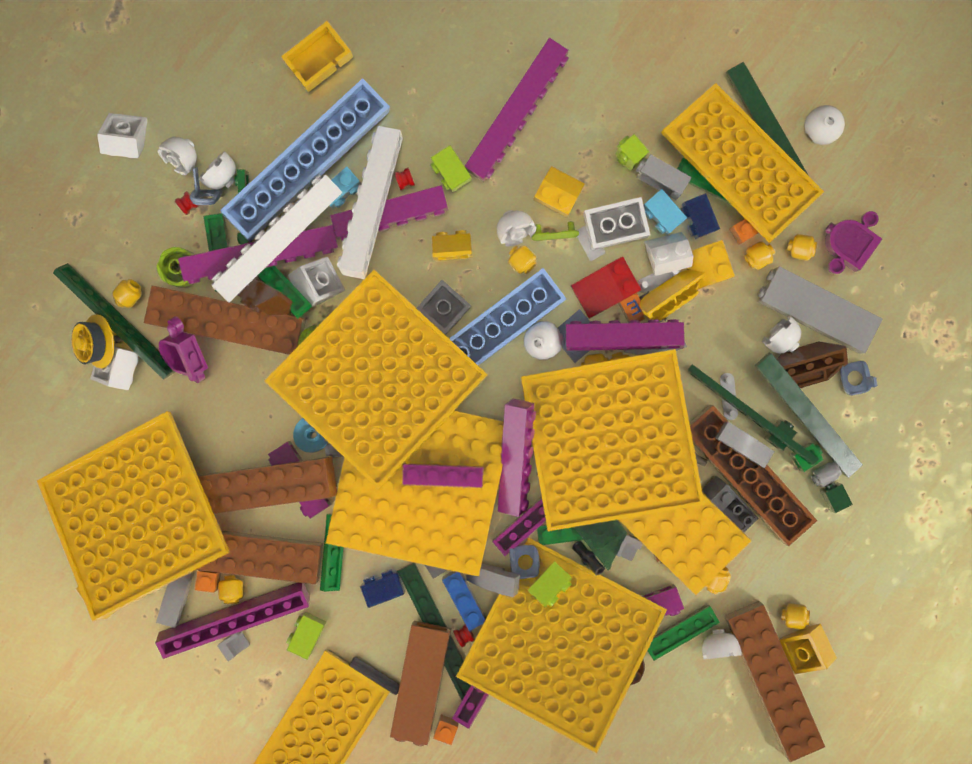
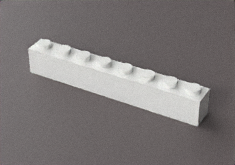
[337,126,403,279]
[212,175,342,302]

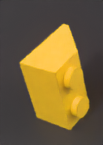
[533,166,585,218]
[432,230,472,261]
[687,240,735,289]
[779,624,837,674]

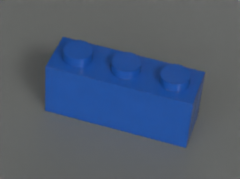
[442,571,486,631]

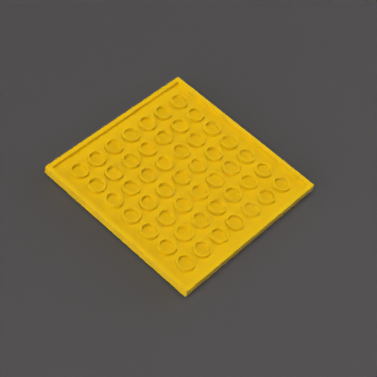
[264,270,488,490]
[521,349,705,531]
[37,411,230,621]
[326,411,504,576]
[456,538,667,753]

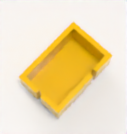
[281,21,353,92]

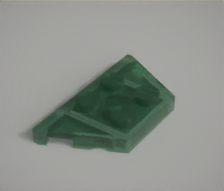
[574,520,627,571]

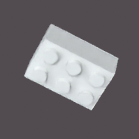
[583,197,650,250]

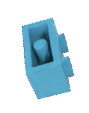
[330,167,362,209]
[643,189,687,235]

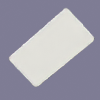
[577,225,606,261]

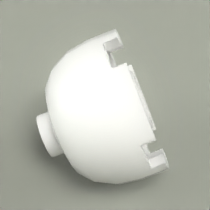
[804,105,845,145]
[157,137,197,175]
[198,151,236,190]
[497,210,536,247]
[762,316,801,353]
[524,321,563,360]
[702,629,742,659]

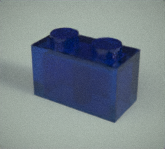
[681,193,720,240]
[360,569,405,608]

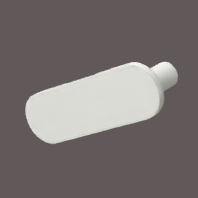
[638,270,681,293]
[720,373,738,420]

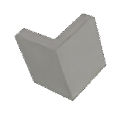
[614,532,643,561]
[217,631,250,661]

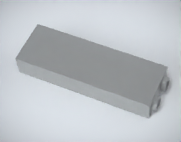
[758,266,883,354]

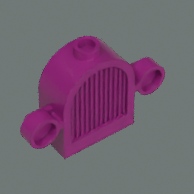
[824,211,882,274]
[158,316,208,383]

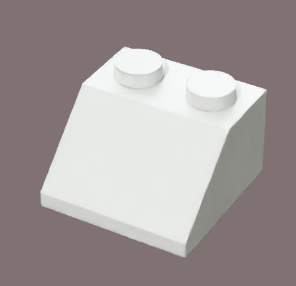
[97,113,147,158]
[644,232,693,276]
[288,257,345,307]
[90,346,138,390]

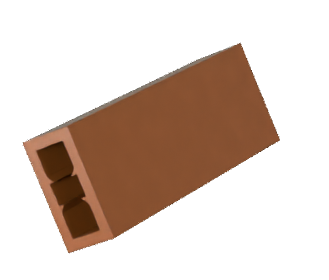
[390,621,452,746]

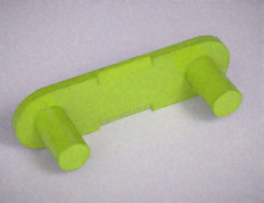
[532,221,579,241]

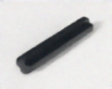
[350,657,400,695]

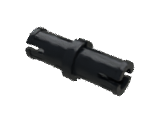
[572,541,605,576]

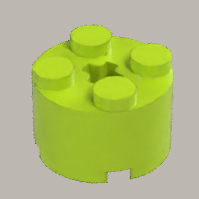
[157,247,195,287]

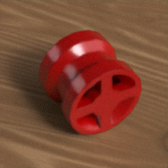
[394,167,415,190]
[175,191,199,215]
[453,624,475,648]

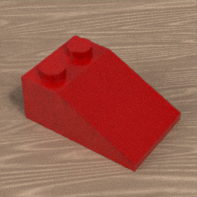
[571,256,641,319]

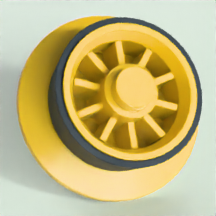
[72,314,120,368]

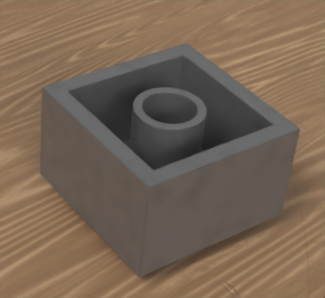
[416,280,471,335]

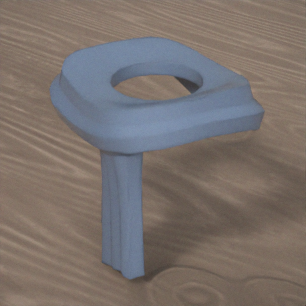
[190,167,222,205]
[840,361,877,396]
[509,545,540,579]

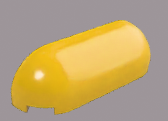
[640,270,705,321]

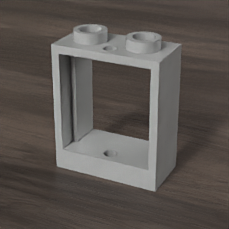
[636,154,691,200]

